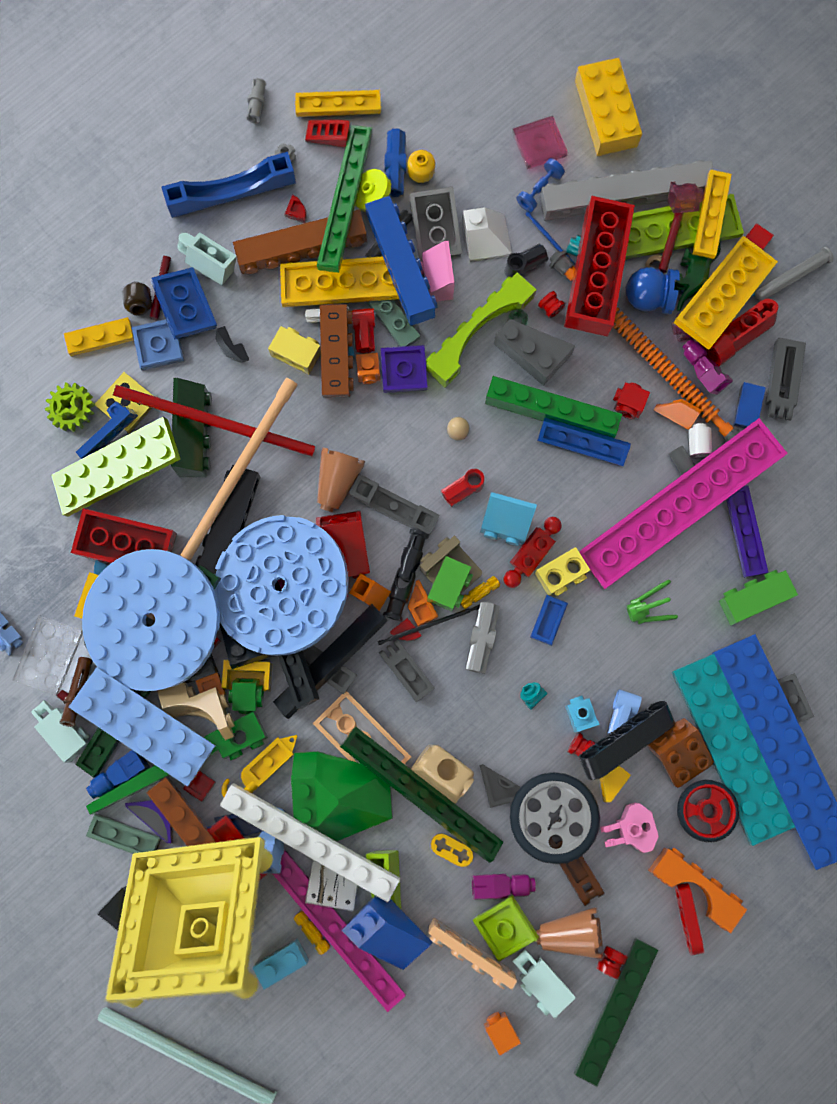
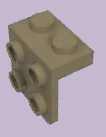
[420,535,482,594]

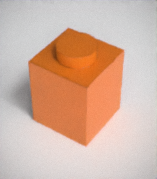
[349,573,391,611]
[484,1011,521,1055]

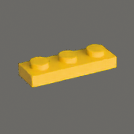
[64,317,134,356]

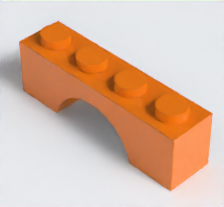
[648,847,747,933]

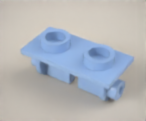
[0,612,23,656]

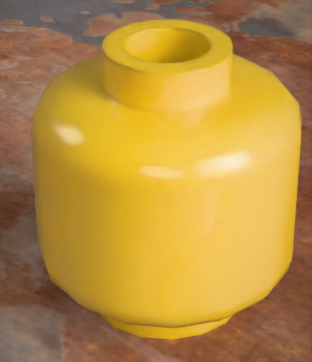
[407,150,435,183]

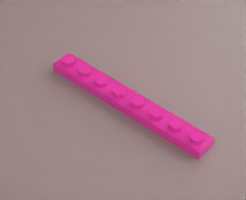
[273,849,406,1012]

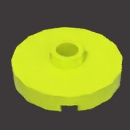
[355,169,391,212]

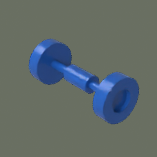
[516,158,565,212]

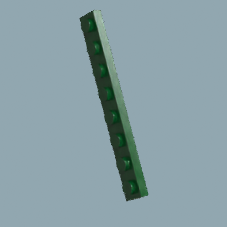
[340,726,504,863]

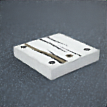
[305,860,357,911]

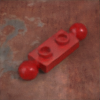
[503,516,562,588]

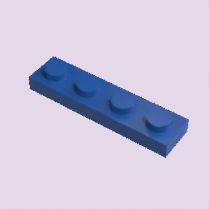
[537,418,631,466]

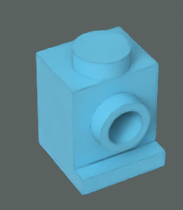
[565,695,599,733]

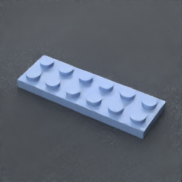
[69,667,215,786]

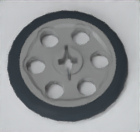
[510,772,600,864]

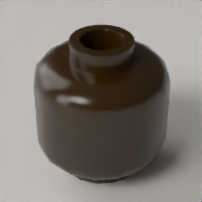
[122,282,152,316]

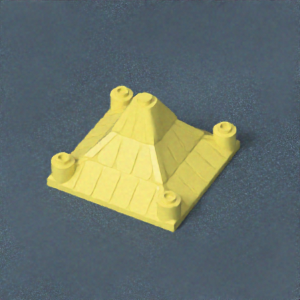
[105,837,273,1008]

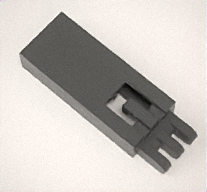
[765,338,806,421]

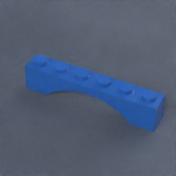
[161,152,296,218]

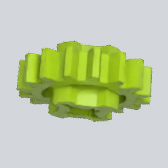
[45,382,95,432]

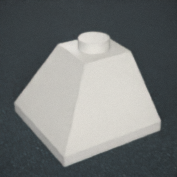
[462,207,512,262]

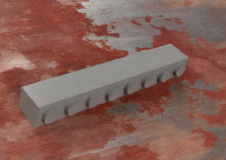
[540,160,714,221]

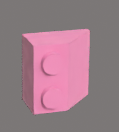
[420,241,454,302]

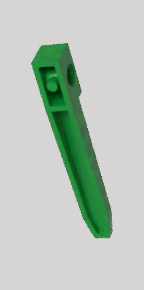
[86,712,268,815]

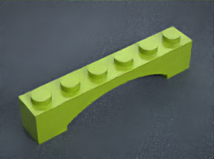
[426,272,537,388]

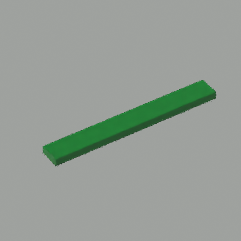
[317,125,373,273]

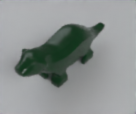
[674,241,721,311]

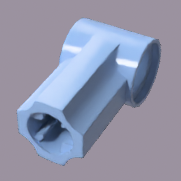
[607,689,642,734]

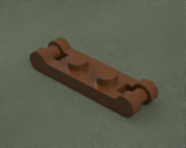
[540,819,605,906]

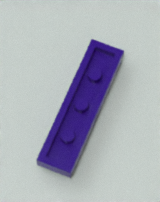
[726,485,769,578]

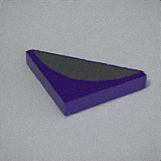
[125,800,173,844]

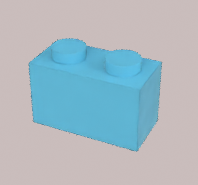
[252,938,309,990]

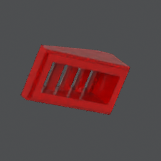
[305,120,351,147]

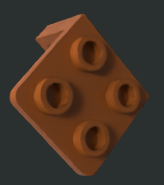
[647,718,714,788]

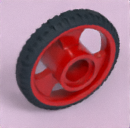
[677,780,739,842]

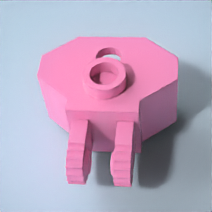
[600,803,659,853]

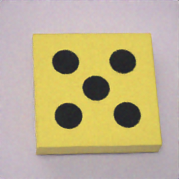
[95,372,153,434]

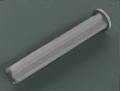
[755,247,834,301]

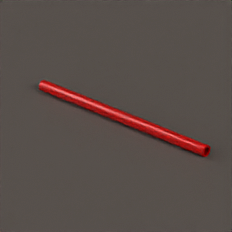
[113,385,315,456]

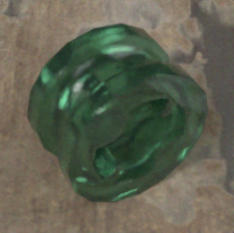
[508,309,528,325]

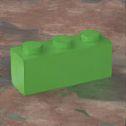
[719,569,798,626]

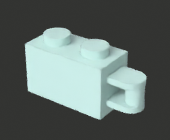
[177,232,237,285]
[31,700,90,763]
[513,950,576,1018]

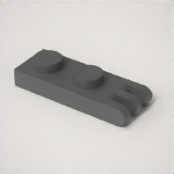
[379,639,435,702]

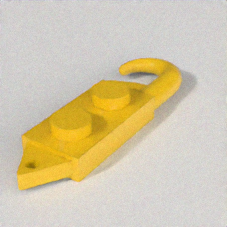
[221,735,298,797]

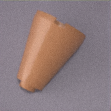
[317,447,365,512]
[536,908,603,959]

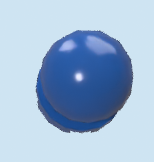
[625,267,680,314]

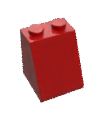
[316,511,370,579]

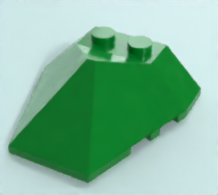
[291,751,393,842]

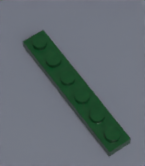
[574,938,659,1087]

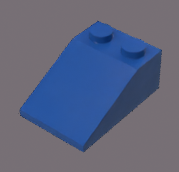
[342,895,433,970]

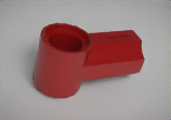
[352,308,375,354]
[441,469,484,507]

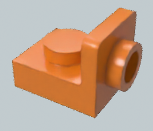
[356,352,380,384]

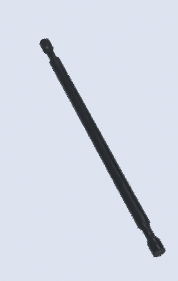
[377,604,480,645]

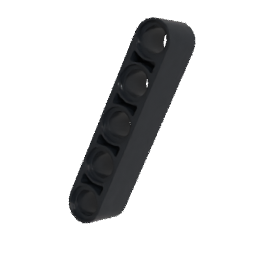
[579,701,675,780]

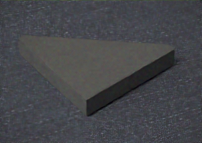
[479,764,521,808]

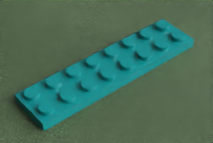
[672,654,795,846]

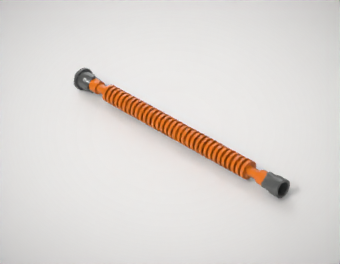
[549,250,740,442]

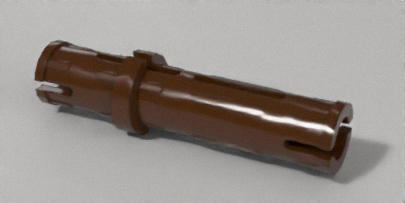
[59,657,93,727]

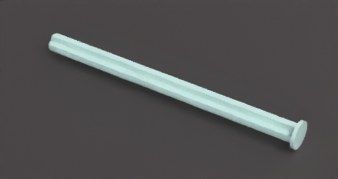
[98,1007,277,1104]

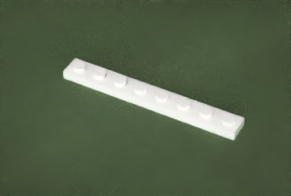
[220,783,401,902]

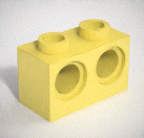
[535,547,590,597]

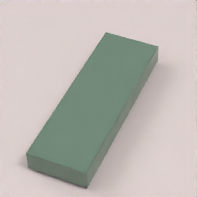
[86,813,162,854]

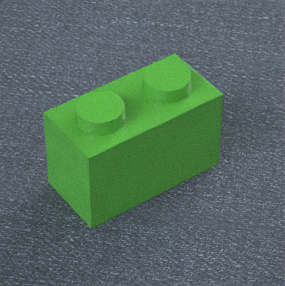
[427,556,473,612]

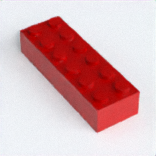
[564,196,635,336]

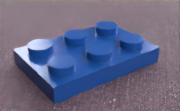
[151,267,217,340]

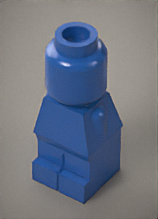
[86,750,150,799]

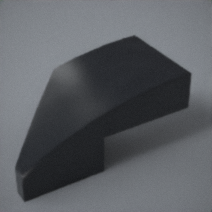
[215,326,249,362]

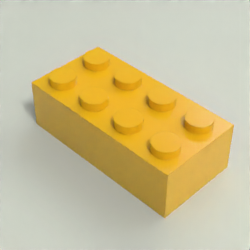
[575,57,642,156]

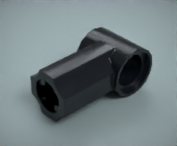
[505,243,549,277]

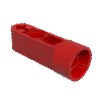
[701,299,778,366]

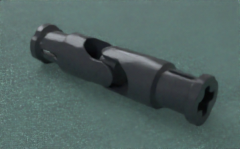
[383,529,429,622]

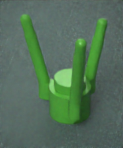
[626,580,678,624]

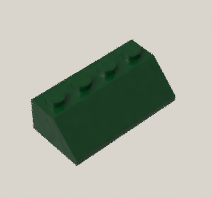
[171,378,212,478]

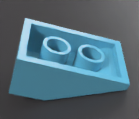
[480,492,537,546]

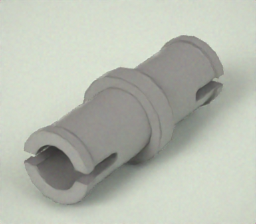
[246,78,266,123]

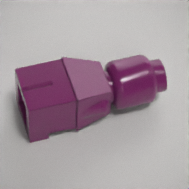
[682,340,733,395]
[471,874,536,900]

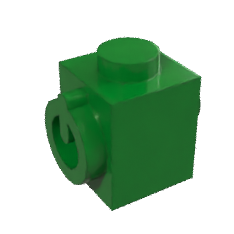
[228,678,264,714]

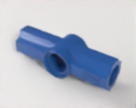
[384,128,406,197]

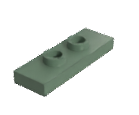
[366,300,420,347]

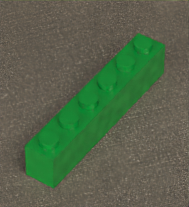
[485,376,622,438]

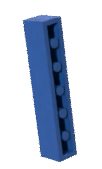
[365,196,438,326]

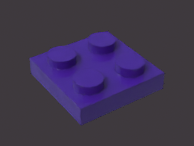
[380,345,428,393]

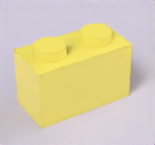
[268,326,321,375]

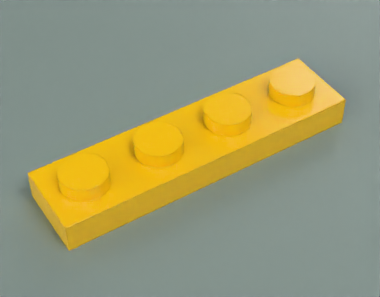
[295,90,381,117]
[693,169,732,259]

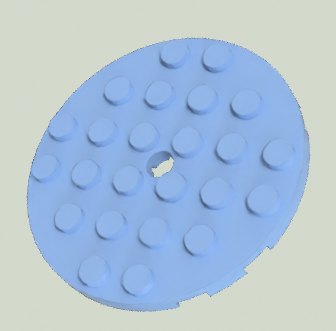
[214,515,349,656]
[82,549,220,691]

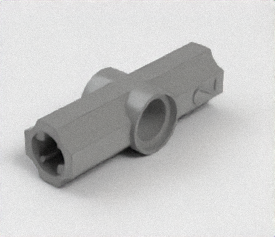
[466,602,500,674]

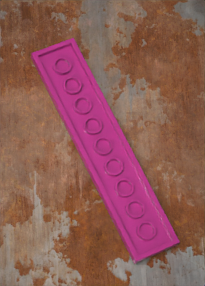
[579,418,788,590]

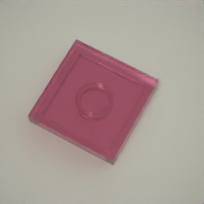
[513,115,568,169]

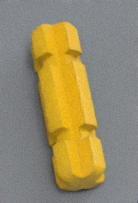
[460,576,500,609]
[294,910,330,955]

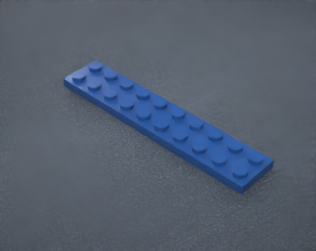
[712,634,837,870]

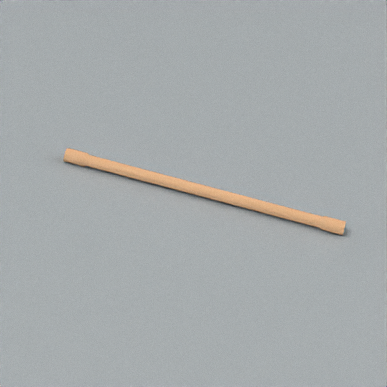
[146,378,298,620]

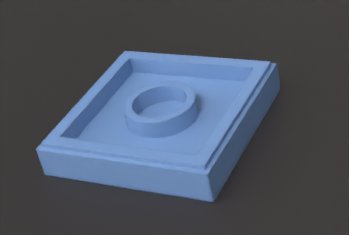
[131,320,185,371]

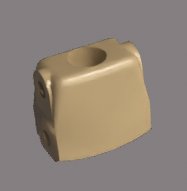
[410,745,474,803]

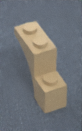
[157,682,235,740]

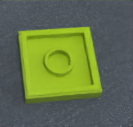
[473,895,539,962]

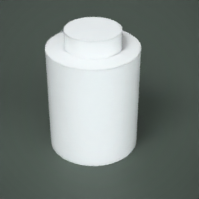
[689,423,713,458]

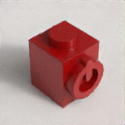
[613,382,650,419]

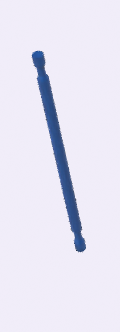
[525,211,576,265]

